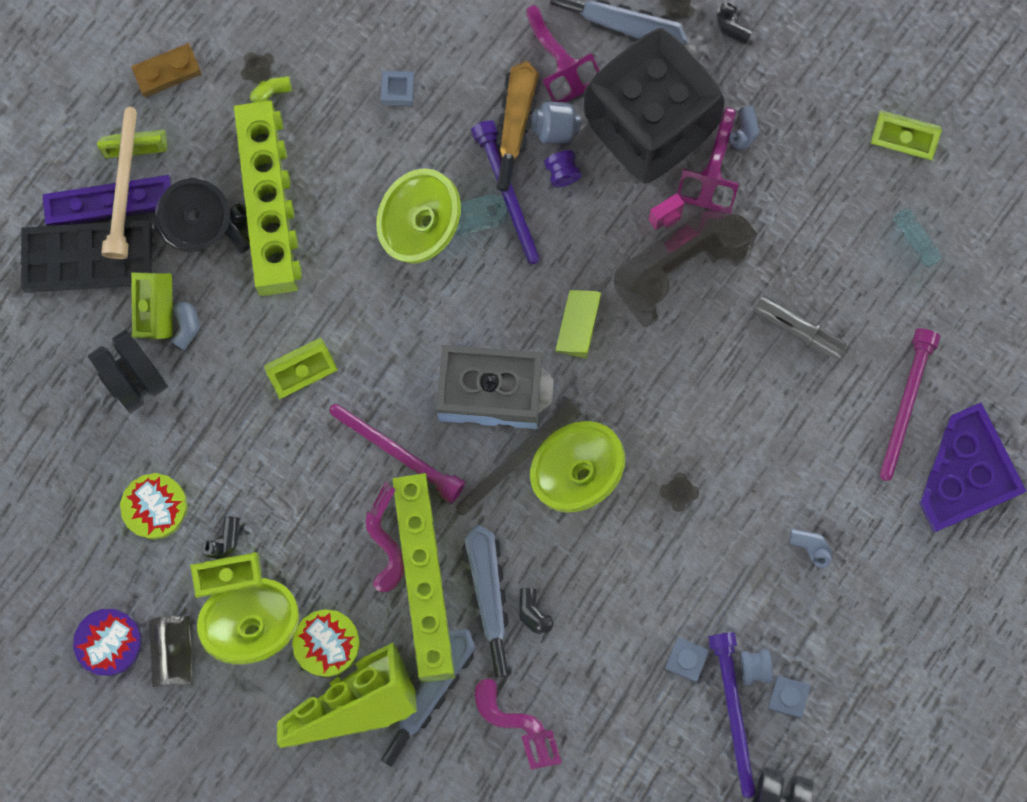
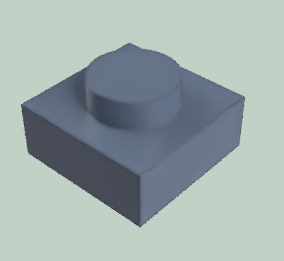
[381,71,415,106]
[664,637,709,683]
[767,675,810,719]

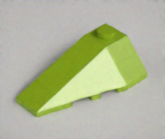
[277,642,417,748]

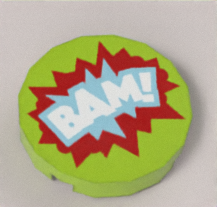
[120,473,188,540]
[292,609,360,678]

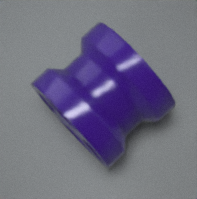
[544,150,582,188]

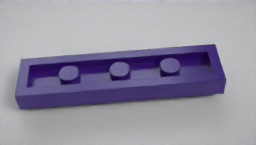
[42,175,172,226]

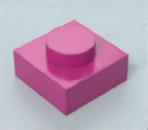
[649,193,684,230]

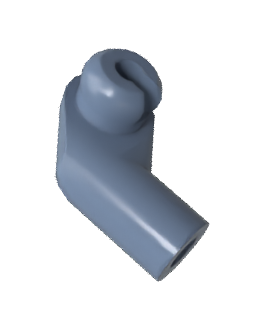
[729,106,759,151]
[171,302,200,352]
[789,528,833,568]

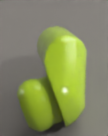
[250,76,292,103]

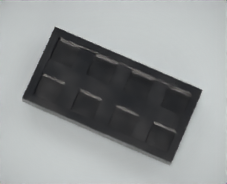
[21,220,153,293]

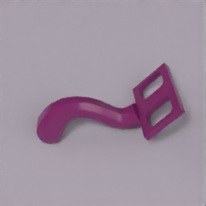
[526,4,600,103]
[677,107,739,215]
[365,481,404,592]
[475,678,562,770]

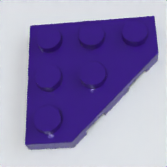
[919,402,1027,533]

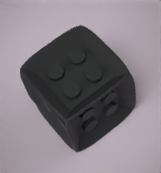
[583,28,725,184]

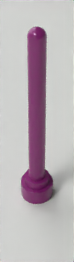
[880,328,941,481]
[329,404,466,504]

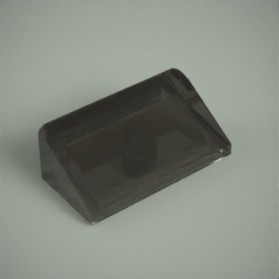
[149,616,193,687]

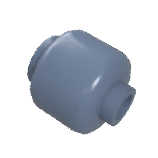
[532,102,581,144]

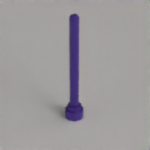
[470,120,540,265]
[708,632,755,799]

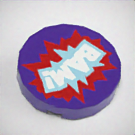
[73,609,142,676]

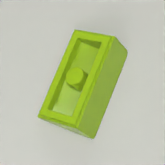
[871,110,942,160]
[97,130,167,158]
[131,273,173,339]
[555,290,602,359]
[263,338,338,399]
[190,552,263,598]

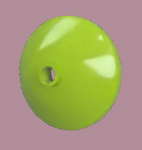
[376,169,461,264]
[530,421,625,512]
[197,578,299,664]

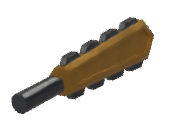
[496,60,541,191]

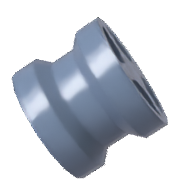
[740,649,772,686]

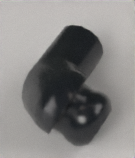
[716,1,753,45]
[225,203,250,253]
[202,516,240,560]
[519,588,554,634]

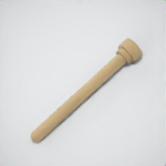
[101,107,137,259]

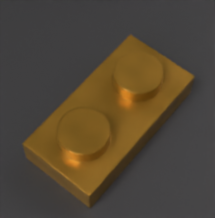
[131,43,202,98]

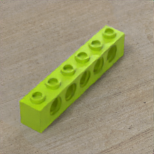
[234,100,302,296]
[392,473,455,683]

